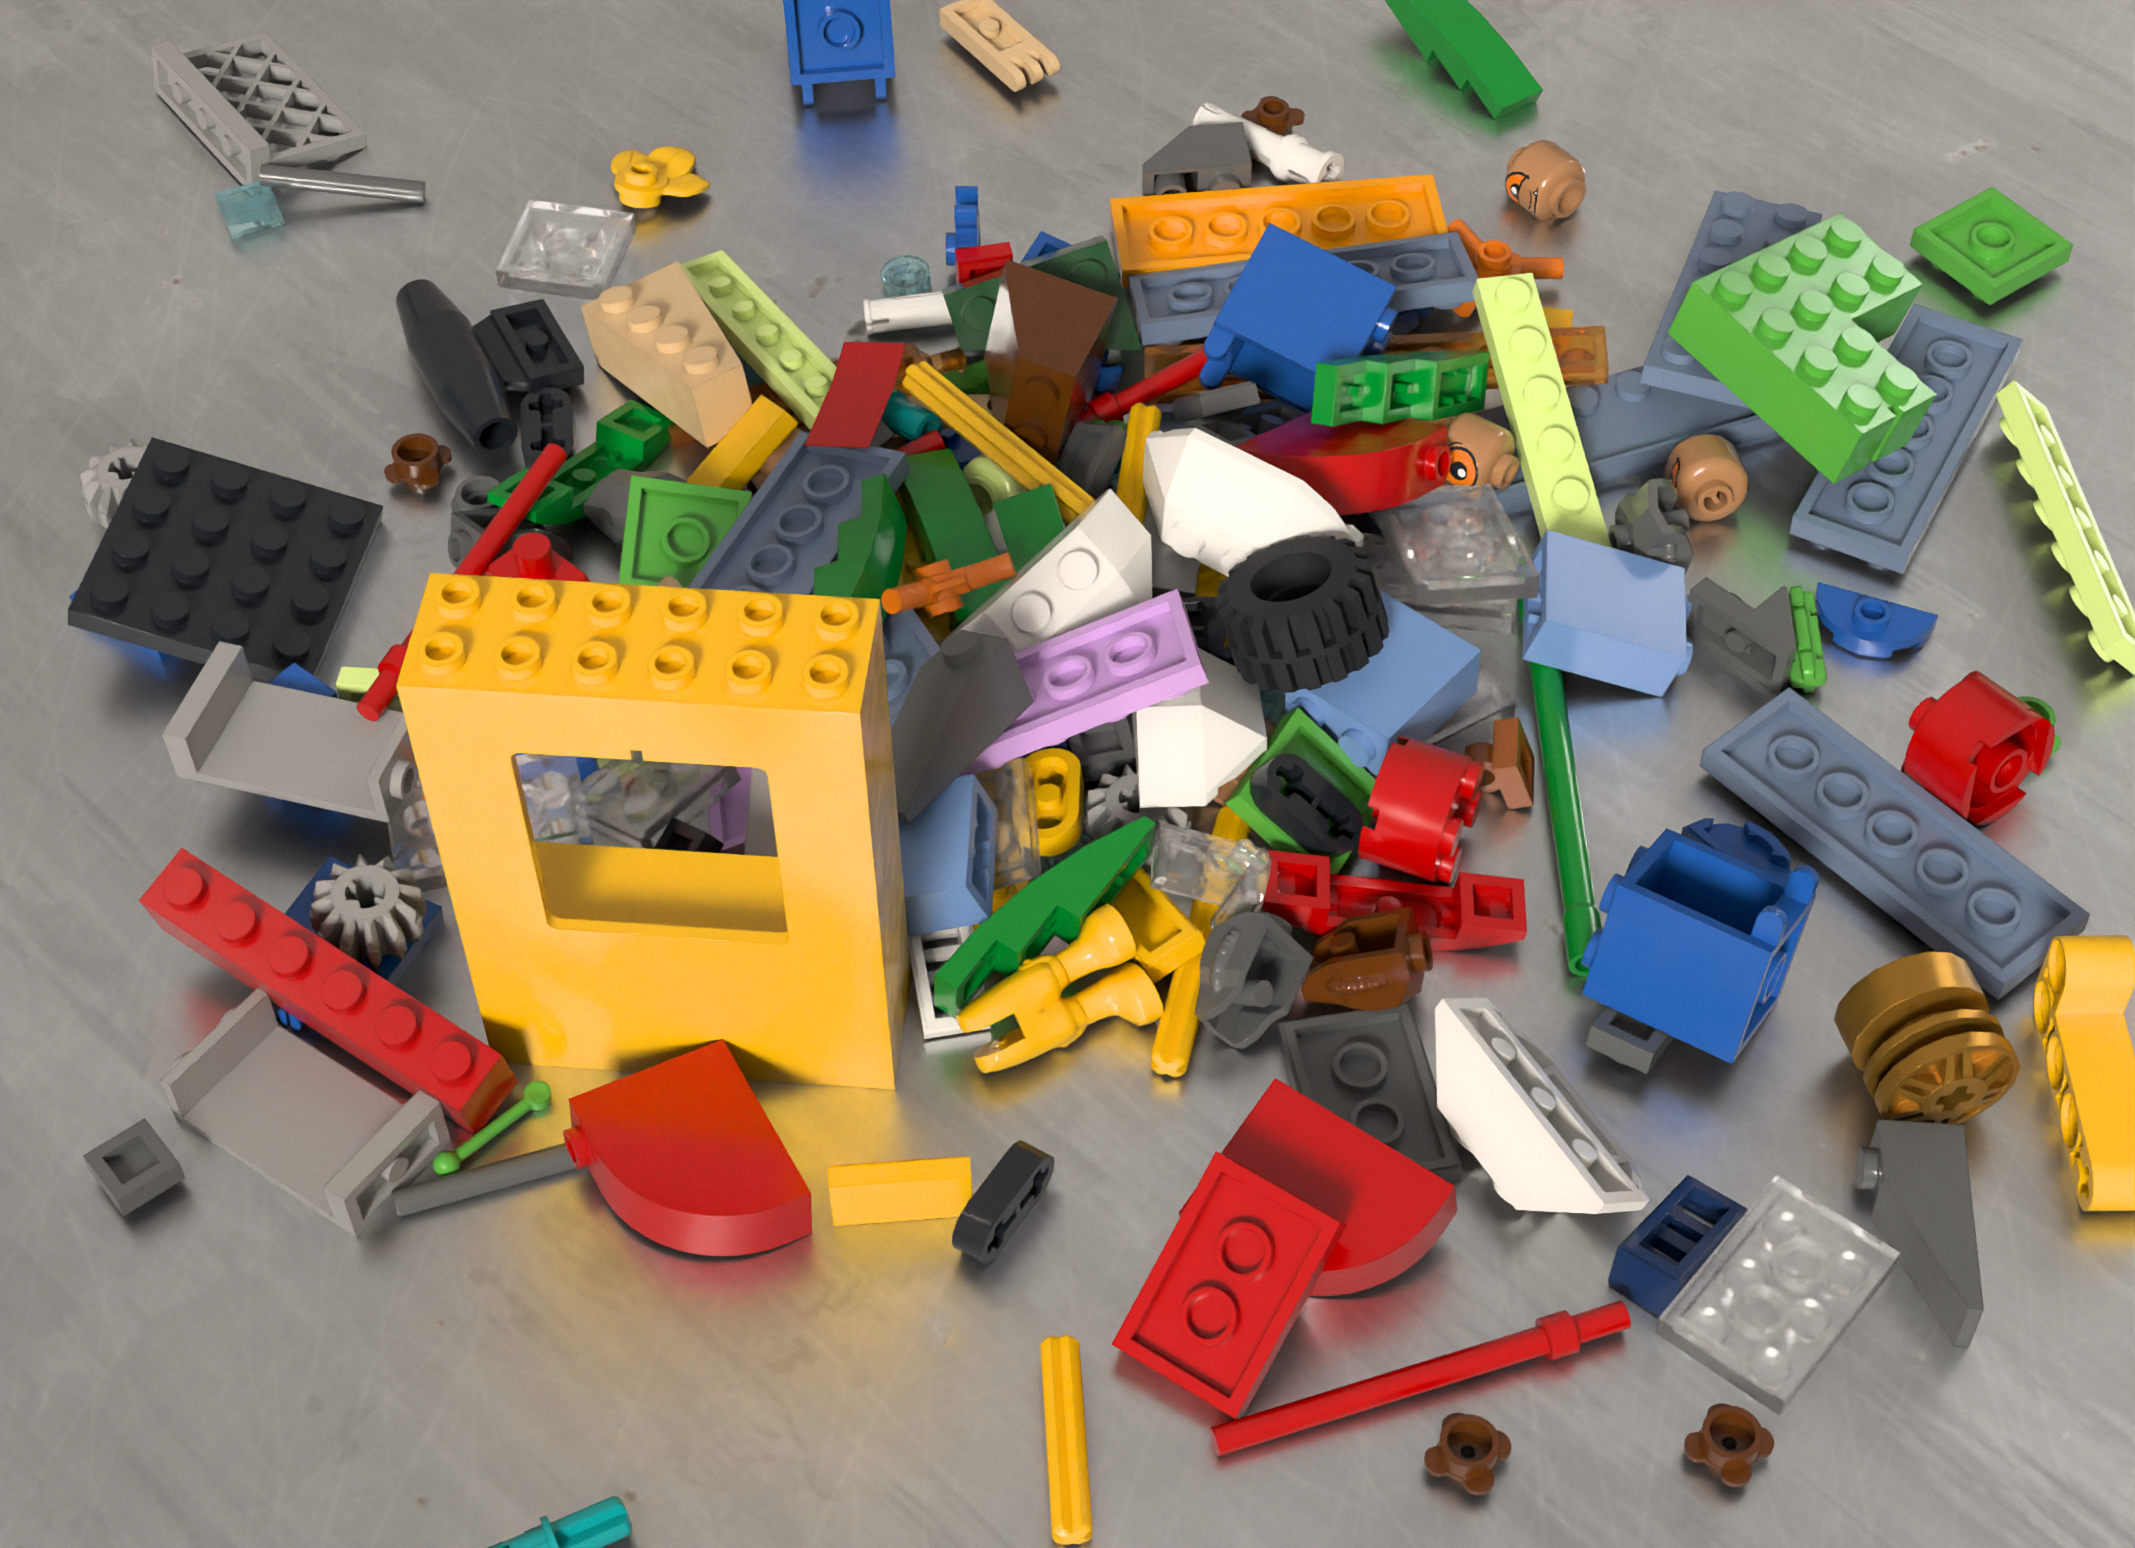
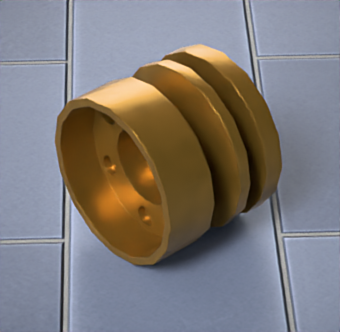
[1834,951,2021,1125]

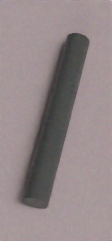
[259,164,426,203]
[392,1143,576,1218]

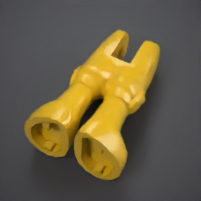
[956,904,1164,1073]

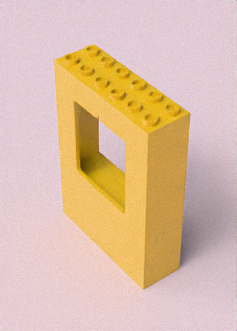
[396,573,912,1090]

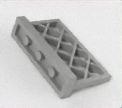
[151,32,367,196]

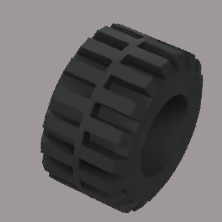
[1215,535,1389,693]

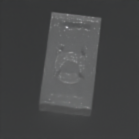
[1150,822,1268,913]

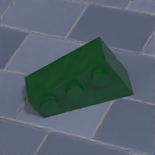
[942,235,1142,350]

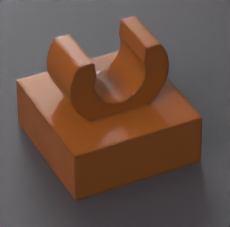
[1465,717,1535,809]

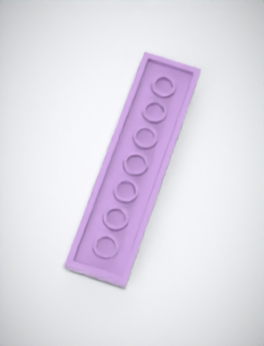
[705,589,1209,855]

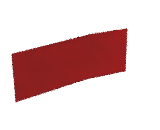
[805,342,906,449]

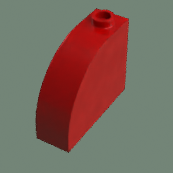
[1235,411,1452,515]
[563,1039,812,1256]
[1178,1078,1457,1296]

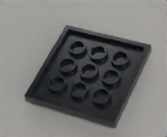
[68,437,384,683]

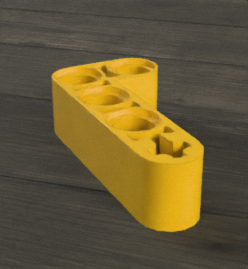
[2033,935,2135,1211]

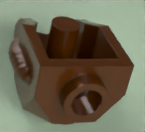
[1301,907,1433,1011]

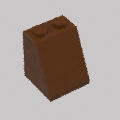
[984,260,1118,466]

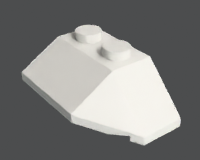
[1142,428,1364,577]
[938,489,1152,653]
[1132,648,1267,808]
[1435,998,1649,1214]

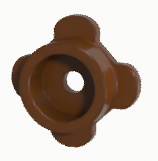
[1241,96,1305,136]
[384,433,452,489]
[1684,1403,1774,1487]
[1424,1413,1511,1495]

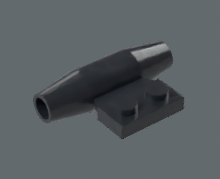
[396,279,584,454]

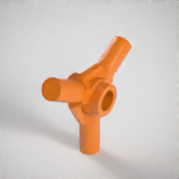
[1447,219,1564,317]
[881,552,1017,619]

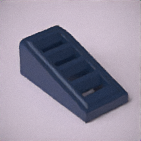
[1608,1175,1749,1319]

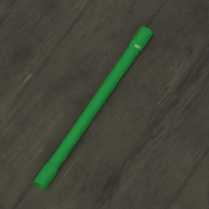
[1514,566,1603,976]

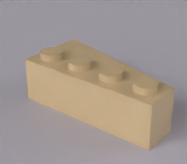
[581,261,752,448]

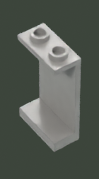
[162,641,418,823]
[160,988,451,1238]

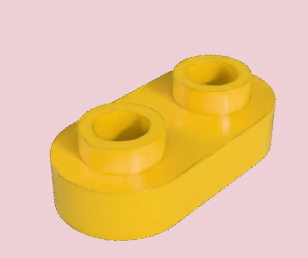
[1014,748,1084,857]

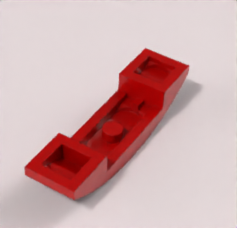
[1262,849,1527,951]

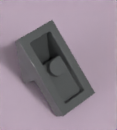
[1686,577,1796,695]

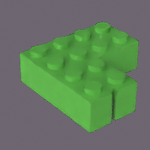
[1668,213,1937,484]

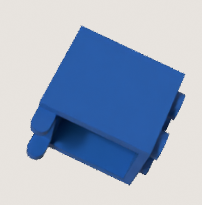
[783,0,896,105]
[1200,223,1399,413]
[1582,828,1819,1064]

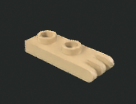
[939,0,1061,92]

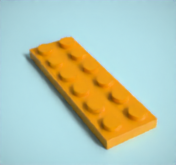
[1110,174,1449,287]

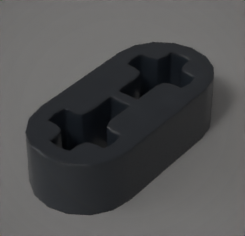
[520,387,577,469]
[1250,753,1364,860]
[952,1140,1055,1264]

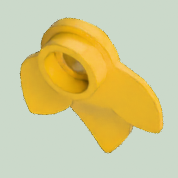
[611,146,710,208]

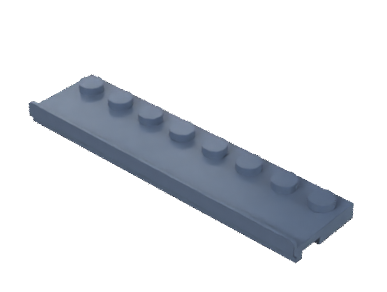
[1357,366,1777,548]

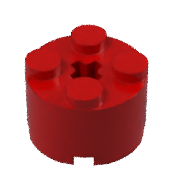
[1901,671,2055,825]
[1359,735,1485,884]

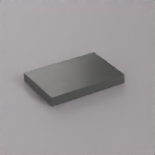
[1277,1001,1462,1184]

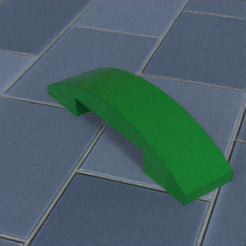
[487,400,678,525]

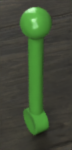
[433,1081,552,1177]

